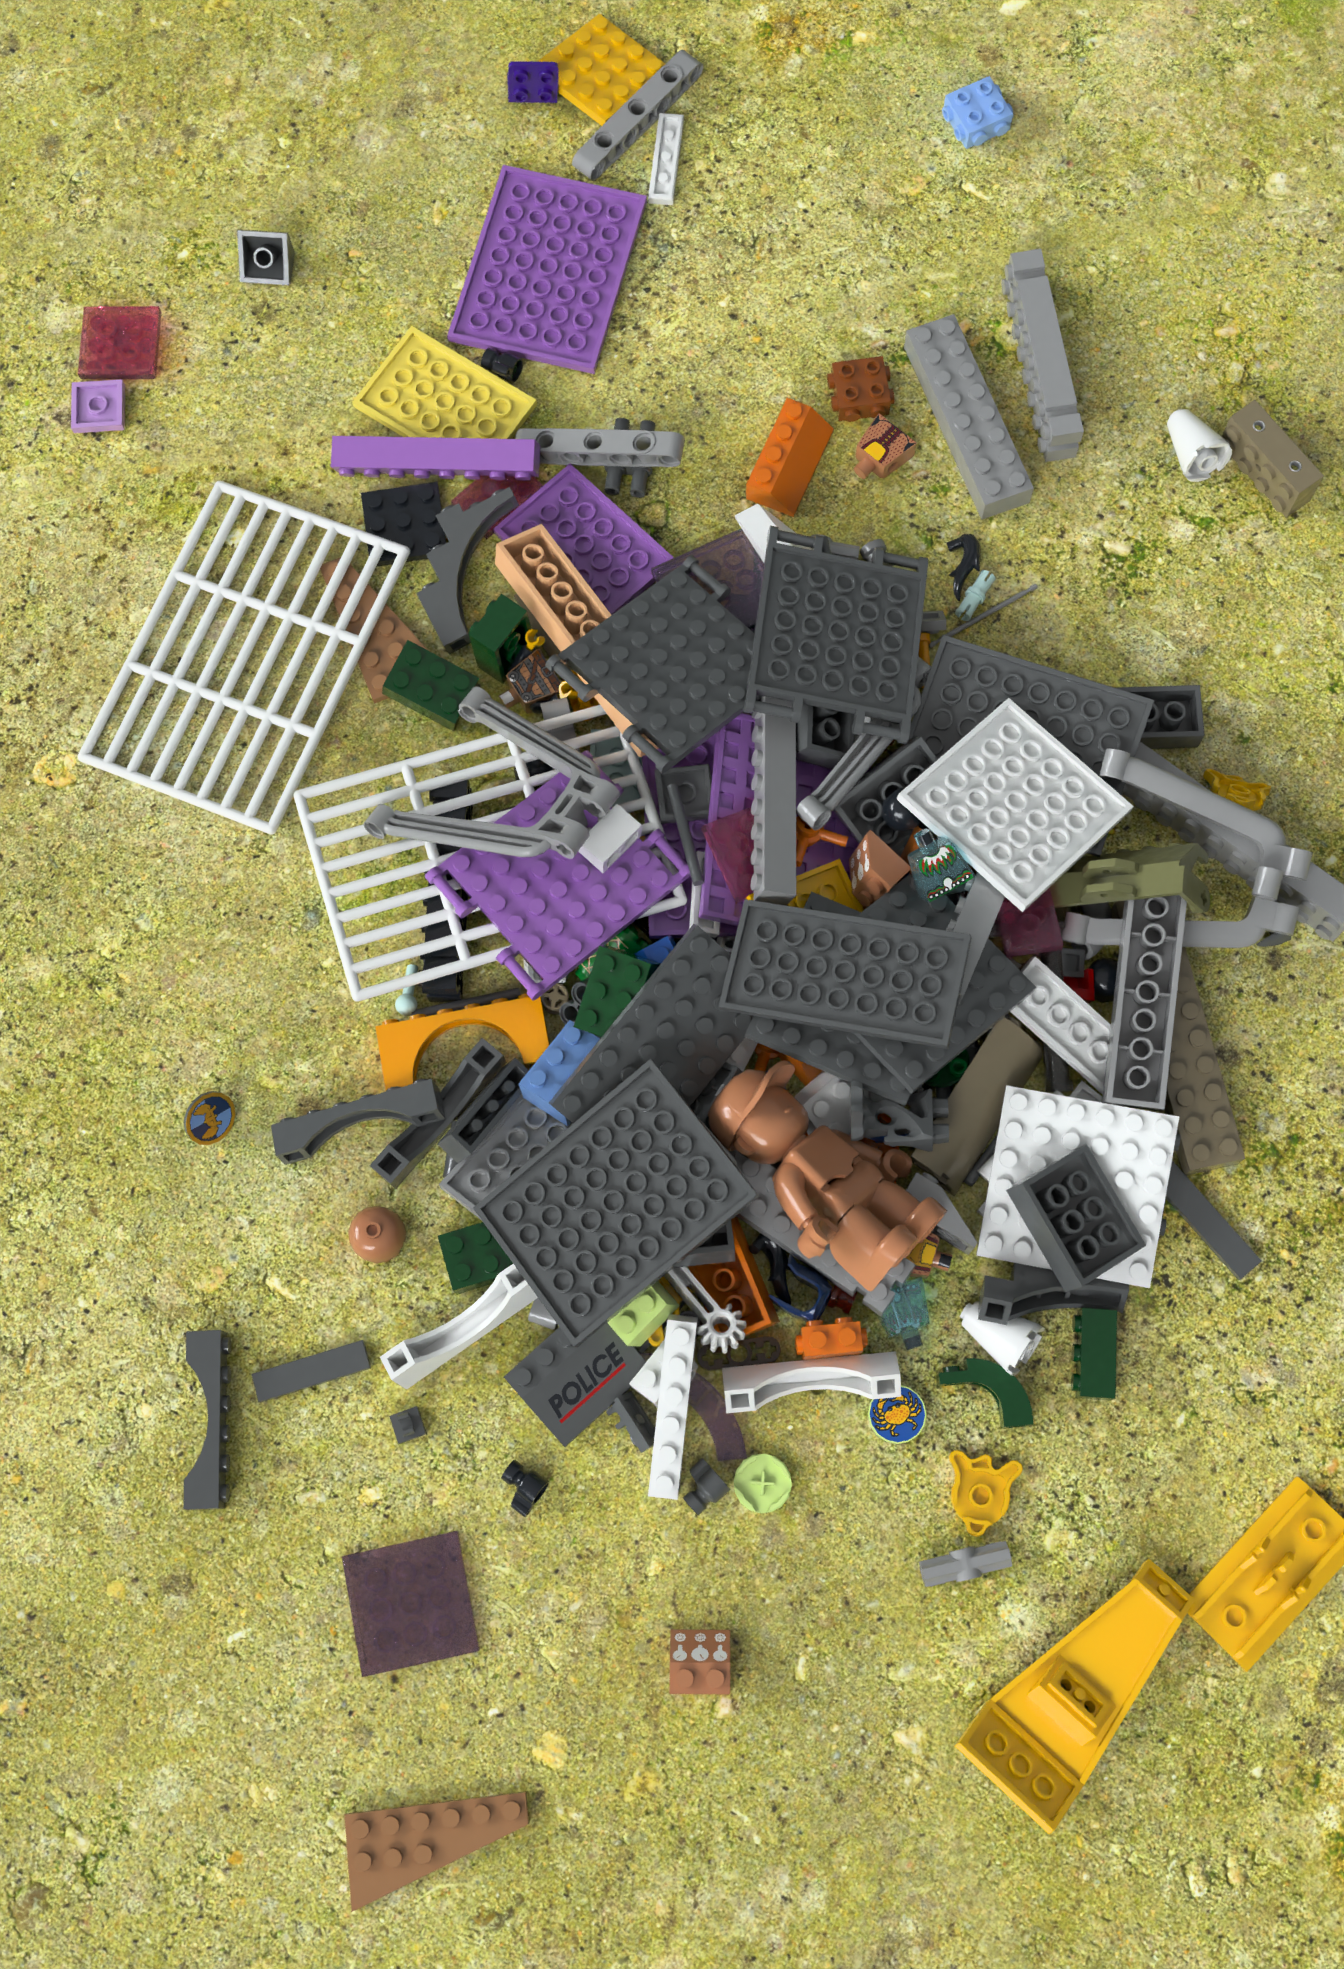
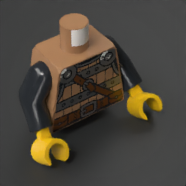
[499,629,578,714]

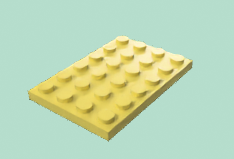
[352,326,537,482]

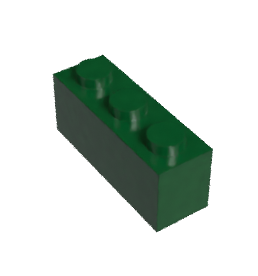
[1071,1308,1117,1401]

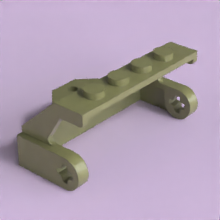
[1040,843,1210,925]

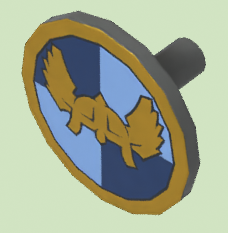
[184,1091,236,1145]

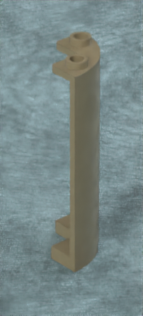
[911,1016,1043,1196]

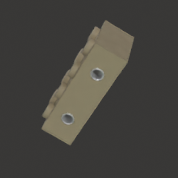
[1222,400,1324,518]

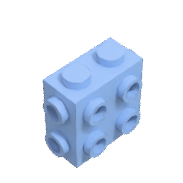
[942,76,1014,149]

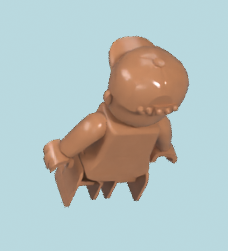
[708,1061,948,1291]

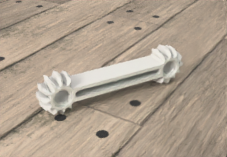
[664,1267,746,1354]

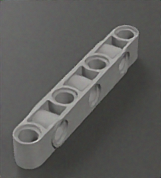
[572,50,704,181]
[515,428,685,467]

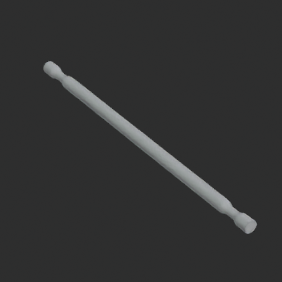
[928,584,1038,648]

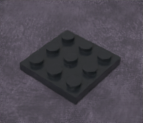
[361,482,446,567]

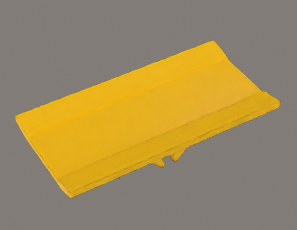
[1187,1476,1344,1672]

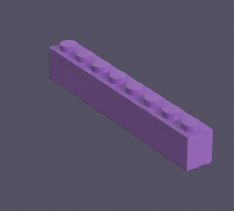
[331,436,540,481]

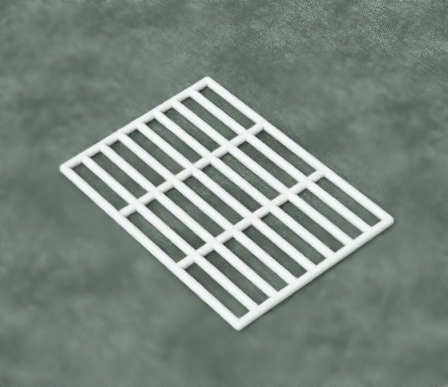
[78,481,410,835]
[294,705,687,1002]

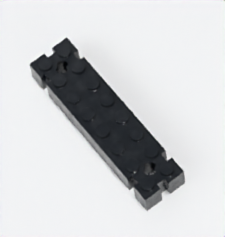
[418,776,473,1002]

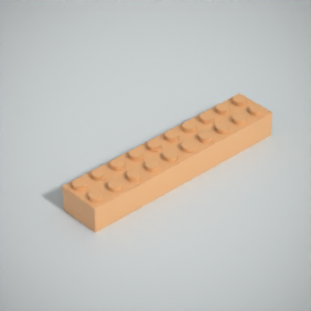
[495,524,658,757]

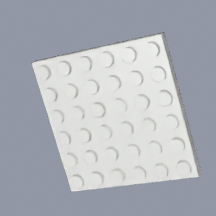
[897,698,1134,912]
[976,1085,1179,1288]

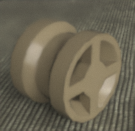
[541,983,570,1015]

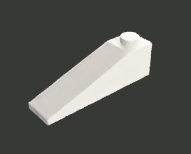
[735,504,812,563]

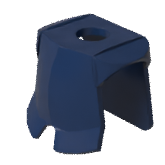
[769,1254,832,1322]

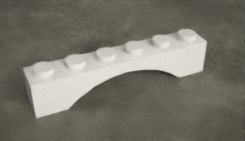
[380,1264,538,1389]
[648,1314,698,1500]
[722,1351,901,1413]

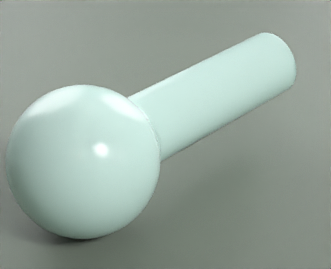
[395,964,418,1016]

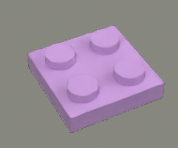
[71,379,125,433]

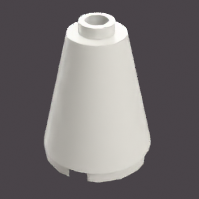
[1167,409,1232,482]
[960,1301,1045,1376]

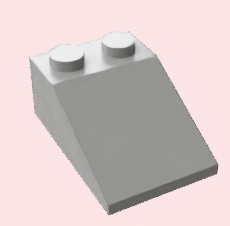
[906,1173,978,1255]

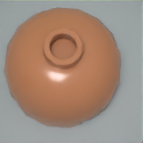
[348,1206,406,1264]

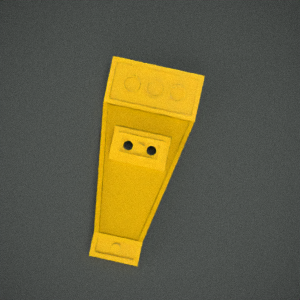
[955,1558,1195,1834]

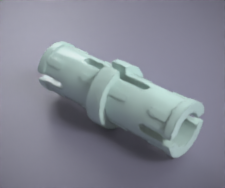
[955,570,996,621]

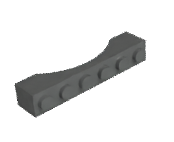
[370,1038,507,1189]
[271,1078,445,1165]
[183,1330,232,1510]

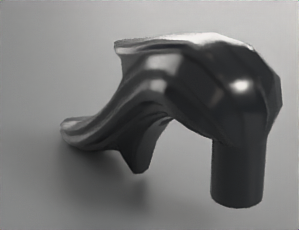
[947,534,981,601]
[749,1233,791,1305]

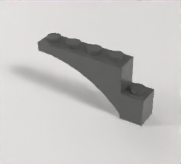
[978,1263,1129,1325]

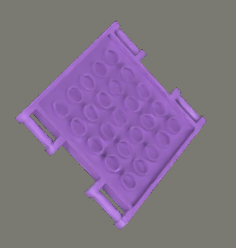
[425,750,691,1000]

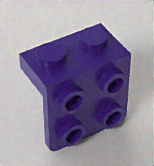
[507,61,558,103]

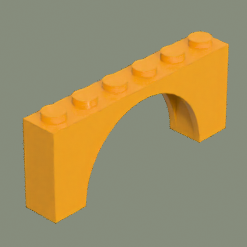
[375,993,550,1090]

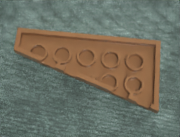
[320,557,427,704]
[344,1791,529,1912]

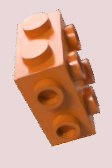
[795,1317,868,1360]

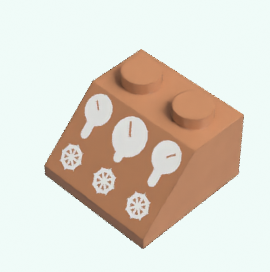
[849,830,912,908]
[670,1629,730,1694]

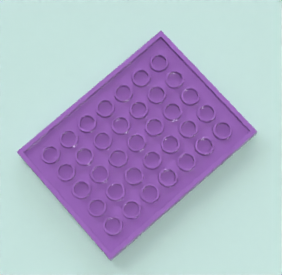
[447,165,647,374]

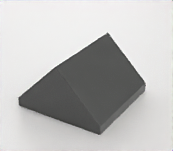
[237,229,295,285]

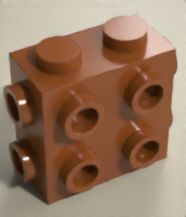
[827,356,895,422]

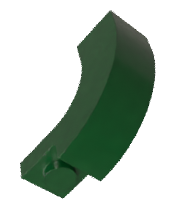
[936,1358,1034,1429]

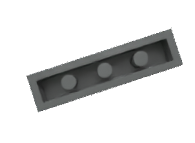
[437,1058,529,1163]

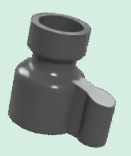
[683,1458,731,1516]

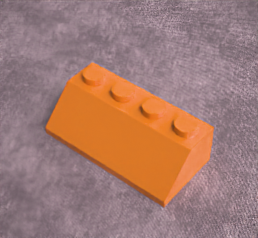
[746,398,834,517]
[688,1216,780,1336]

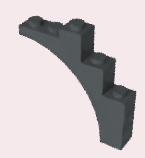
[416,487,519,654]

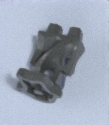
[851,1081,949,1152]

